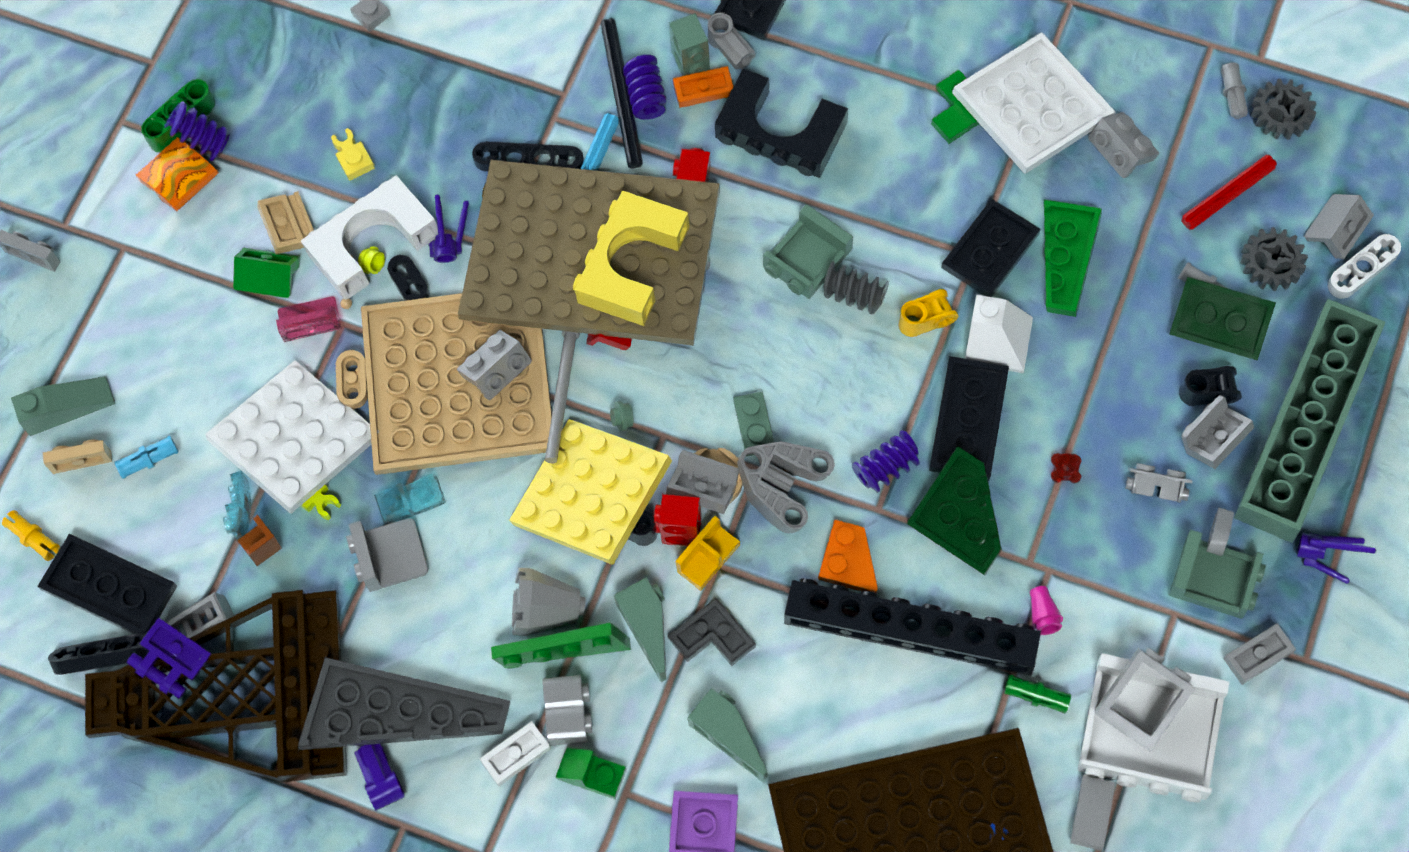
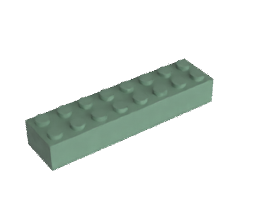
[1234,299,1386,543]

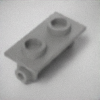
[1125,463,1192,503]

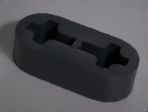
[387,255,429,301]

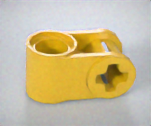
[898,289,958,337]

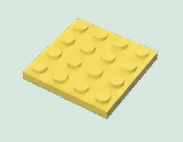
[509,419,672,565]

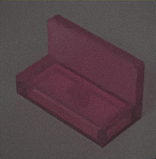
[276,296,342,342]

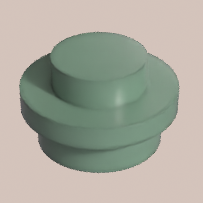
[610,401,634,431]

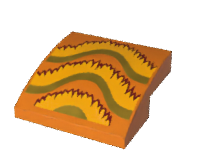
[136,137,219,211]

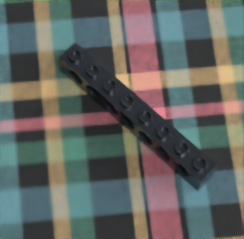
[784,578,1041,676]

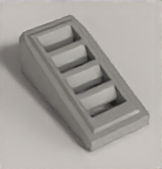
[166,592,234,638]

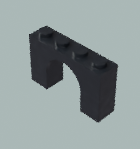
[714,68,848,178]

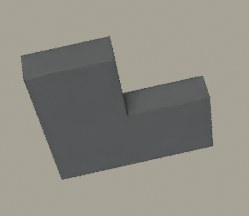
[668,598,756,666]

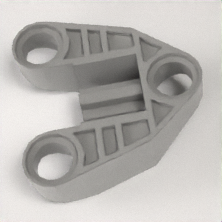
[737,441,835,534]

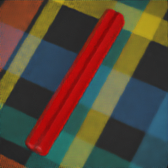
[1181,155,1277,230]

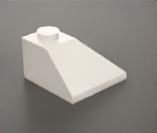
[965,295,1033,373]

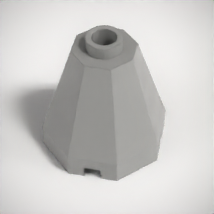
[512,568,585,636]

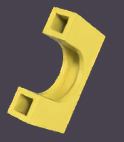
[573,190,690,326]

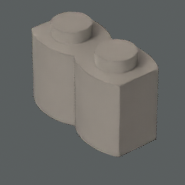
[543,675,593,746]

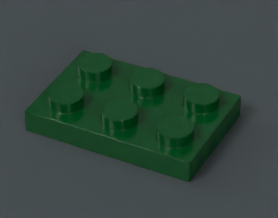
[1169,277,1276,361]

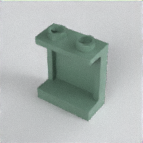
[763,204,853,299]
[1169,530,1266,619]

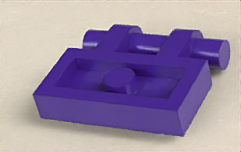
[127,618,212,699]

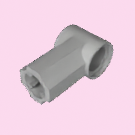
[708,13,755,70]

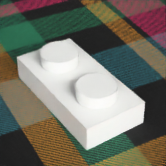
[480,721,551,787]

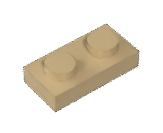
[43,439,112,474]

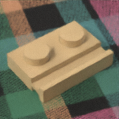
[257,192,314,254]

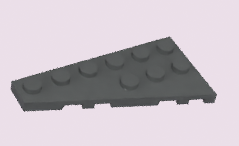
[298,658,510,750]

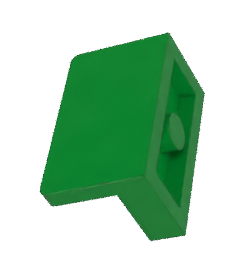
[233,248,300,298]

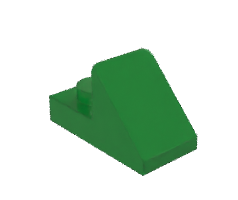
[555,748,627,800]

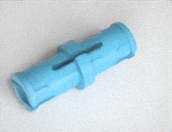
[114,435,179,479]

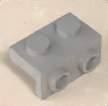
[1088,112,1159,178]
[457,330,532,400]
[1181,395,1254,469]
[666,450,739,514]

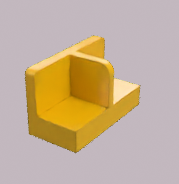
[676,516,740,591]

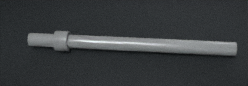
[545,331,580,464]

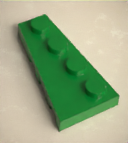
[1044,199,1102,317]
[491,623,631,669]

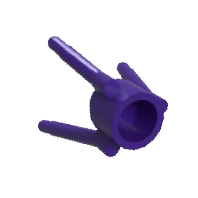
[428,194,469,263]
[1297,532,1376,584]

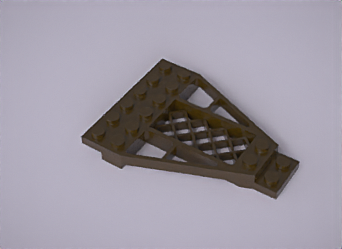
[85,590,347,783]

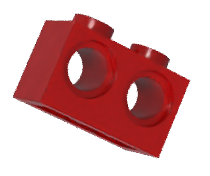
[654,494,702,546]

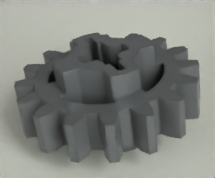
[1251,79,1316,140]
[1240,227,1308,291]

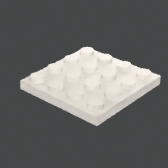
[952,32,1115,174]
[206,360,379,514]

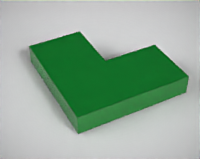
[931,70,979,144]

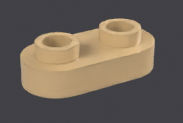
[336,350,368,409]

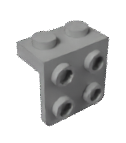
[346,518,428,592]

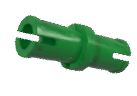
[1004,674,1071,714]

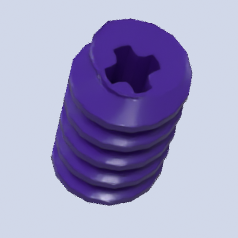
[623,54,666,120]
[164,101,230,161]
[852,430,920,493]

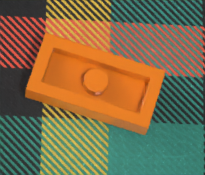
[672,66,733,108]

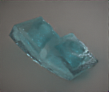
[223,471,251,543]
[374,473,446,523]

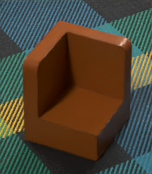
[237,515,282,566]

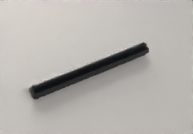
[601,18,643,169]

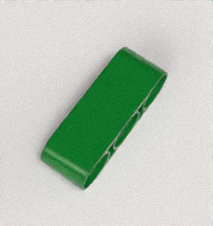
[141,79,215,153]

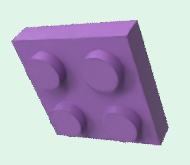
[669,791,738,852]

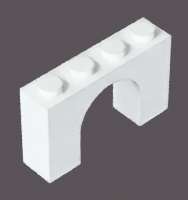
[300,175,438,300]

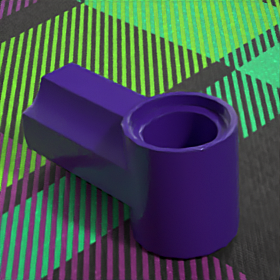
[354,744,405,811]

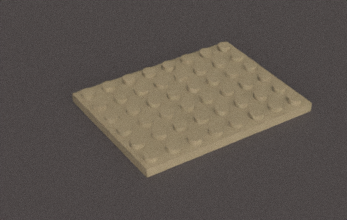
[458,160,720,346]

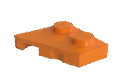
[818,520,878,594]

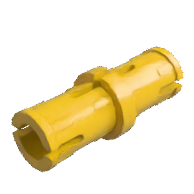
[2,510,60,561]

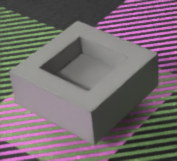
[350,0,391,32]

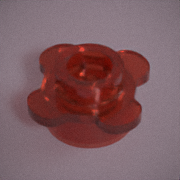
[1051,453,1082,484]

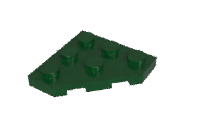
[906,447,1002,576]

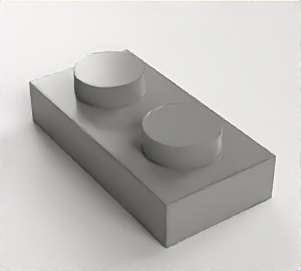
[0,230,60,272]
[1223,624,1296,685]

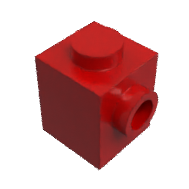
[673,148,711,182]

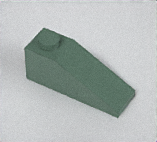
[11,377,115,436]
[614,577,666,682]
[687,688,768,783]

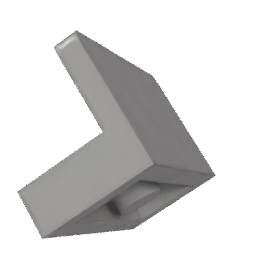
[1304,194,1374,259]

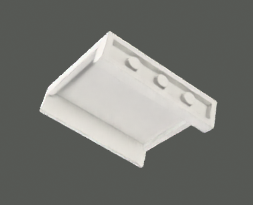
[1077,653,1229,802]

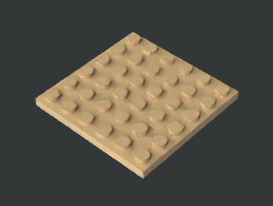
[361,293,552,475]

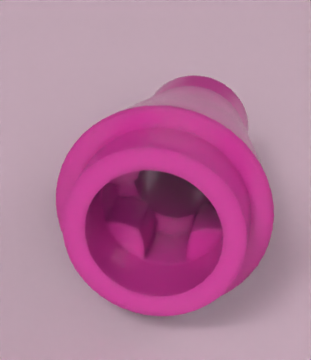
[1029,586,1063,635]

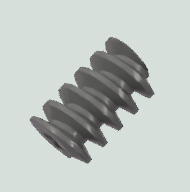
[823,261,889,315]

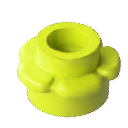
[358,246,385,274]

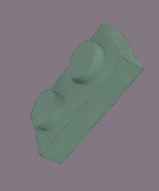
[733,392,774,457]

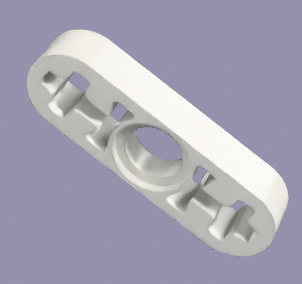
[1328,234,1401,299]

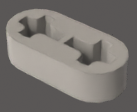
[1206,507,1234,556]

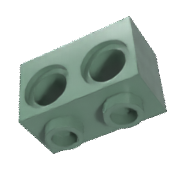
[669,13,710,76]

